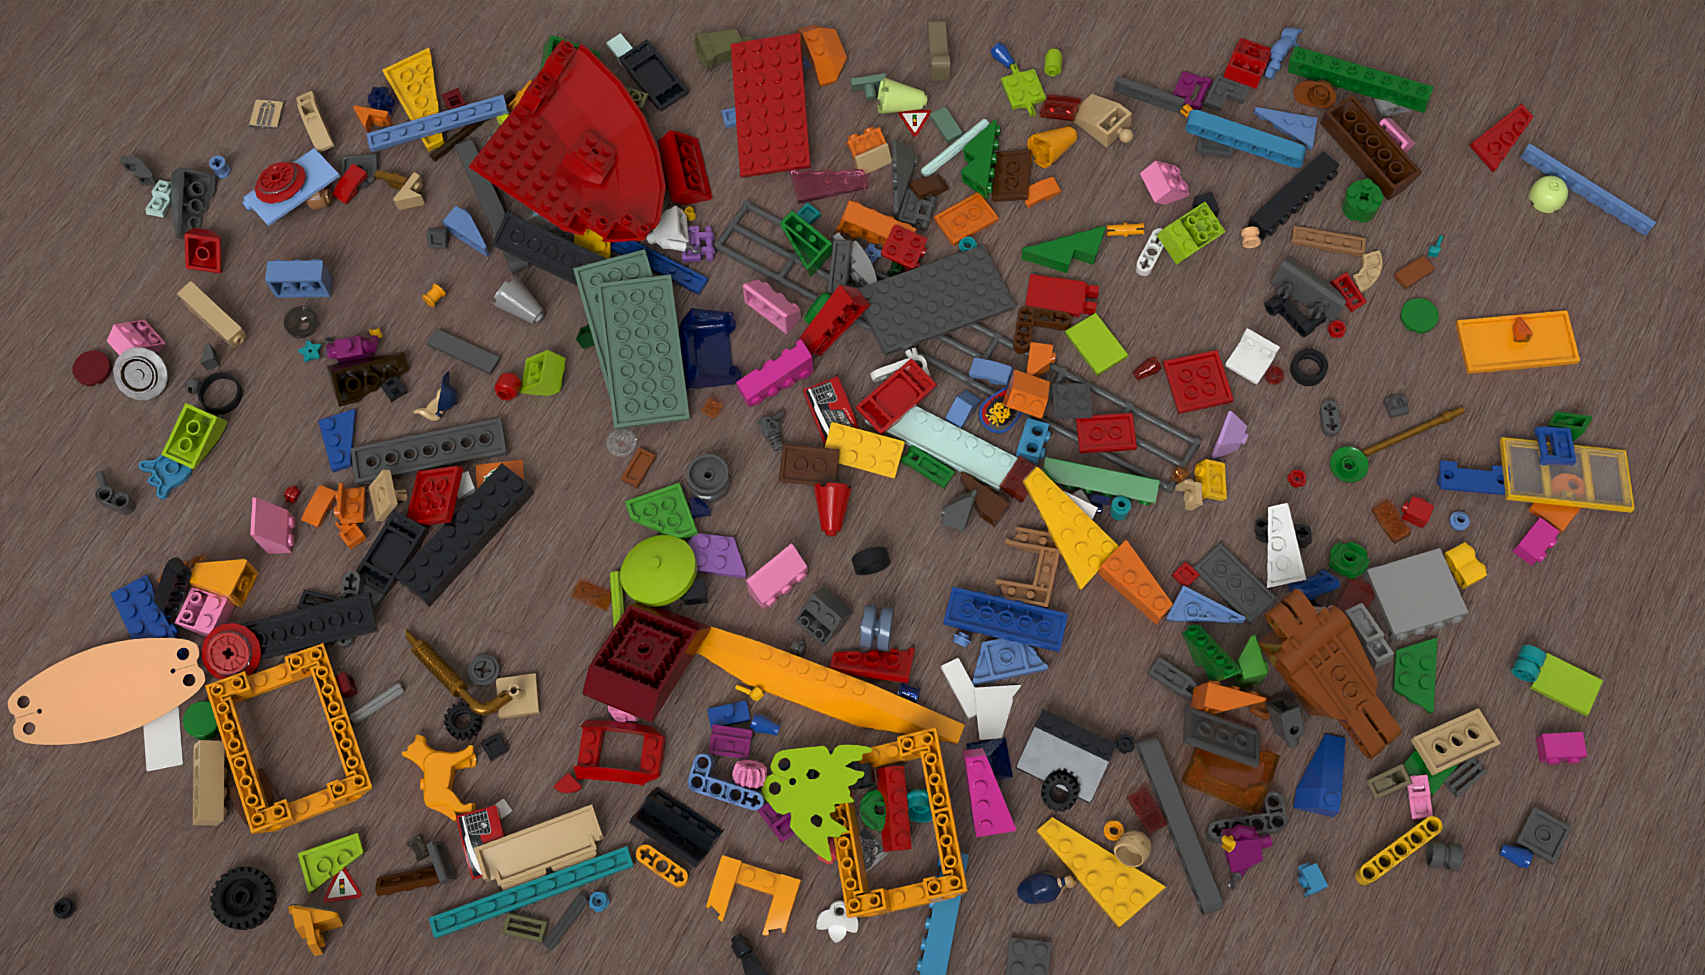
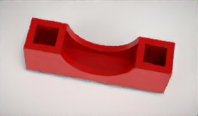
[876,766,912,852]

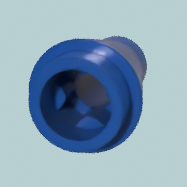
[990,42,1015,69]
[750,713,781,736]
[1500,844,1534,869]

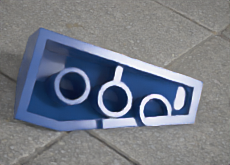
[1293,734,1346,817]

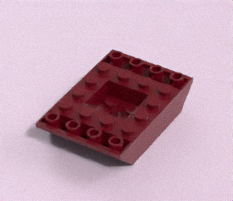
[582,602,711,723]

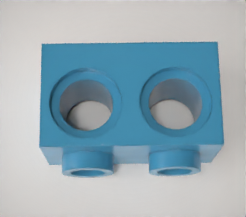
[1016,418,1051,465]

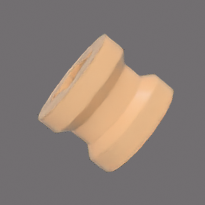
[1241,227,1261,248]

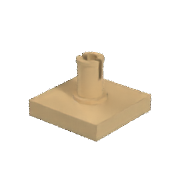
[369,470,407,522]
[496,673,540,719]

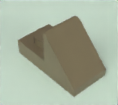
[1367,764,1413,800]

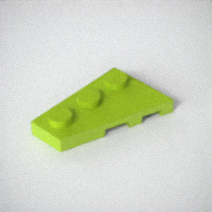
[298,833,365,893]

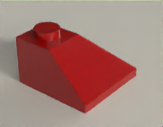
[184,228,222,274]

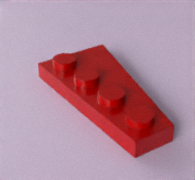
[1469,104,1534,172]
[830,648,915,683]

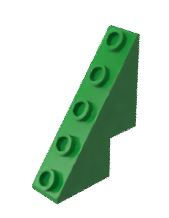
[961,119,1001,199]
[1021,226,1106,273]
[1181,625,1243,681]

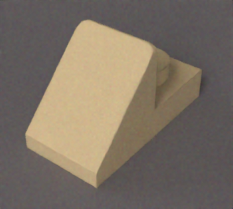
[393,172,425,210]

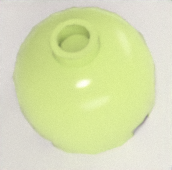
[1529,175,1568,213]

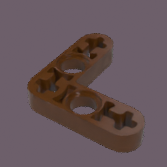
[1013,306,1072,354]

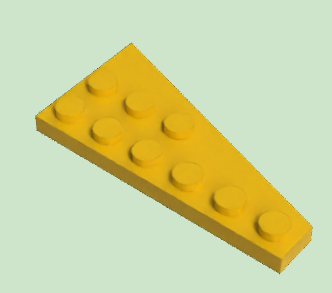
[1023,467,1119,590]

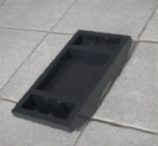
[619,39,689,112]
[353,510,427,595]

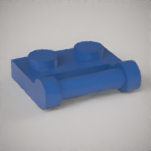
[1534,427,1576,466]
[1288,569,1340,600]

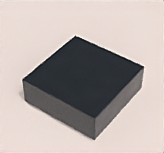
[481,733,509,761]

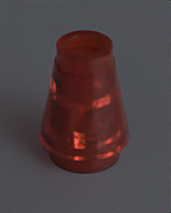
[1132,357,1162,381]

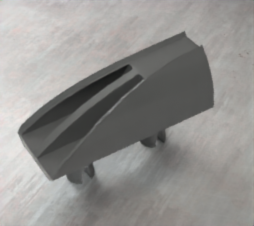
[1270,255,1346,322]

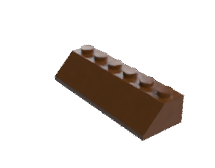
[1320,95,1422,201]

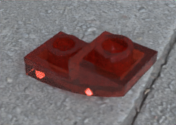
[1126,788,1167,834]

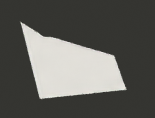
[974,685,1021,740]

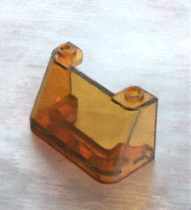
[1182,747,1280,812]

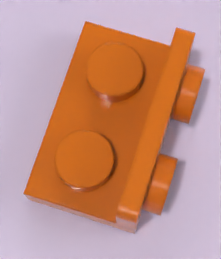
[845,126,886,161]
[334,483,367,524]

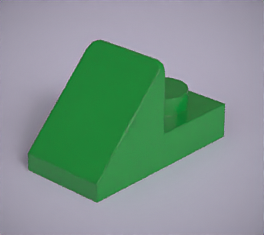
[1548,411,1593,442]

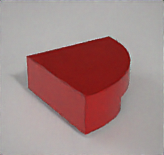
[553,773,582,794]

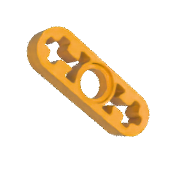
[636,845,689,888]

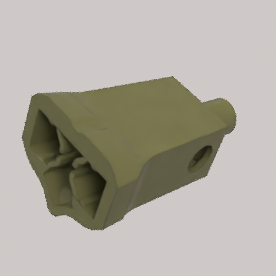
[694,29,753,69]

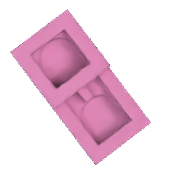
[1407,775,1433,821]

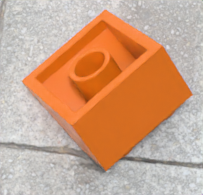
[1002,370,1050,419]

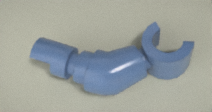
[1264,27,1303,80]

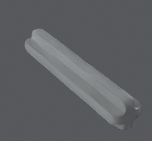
[349,683,404,724]

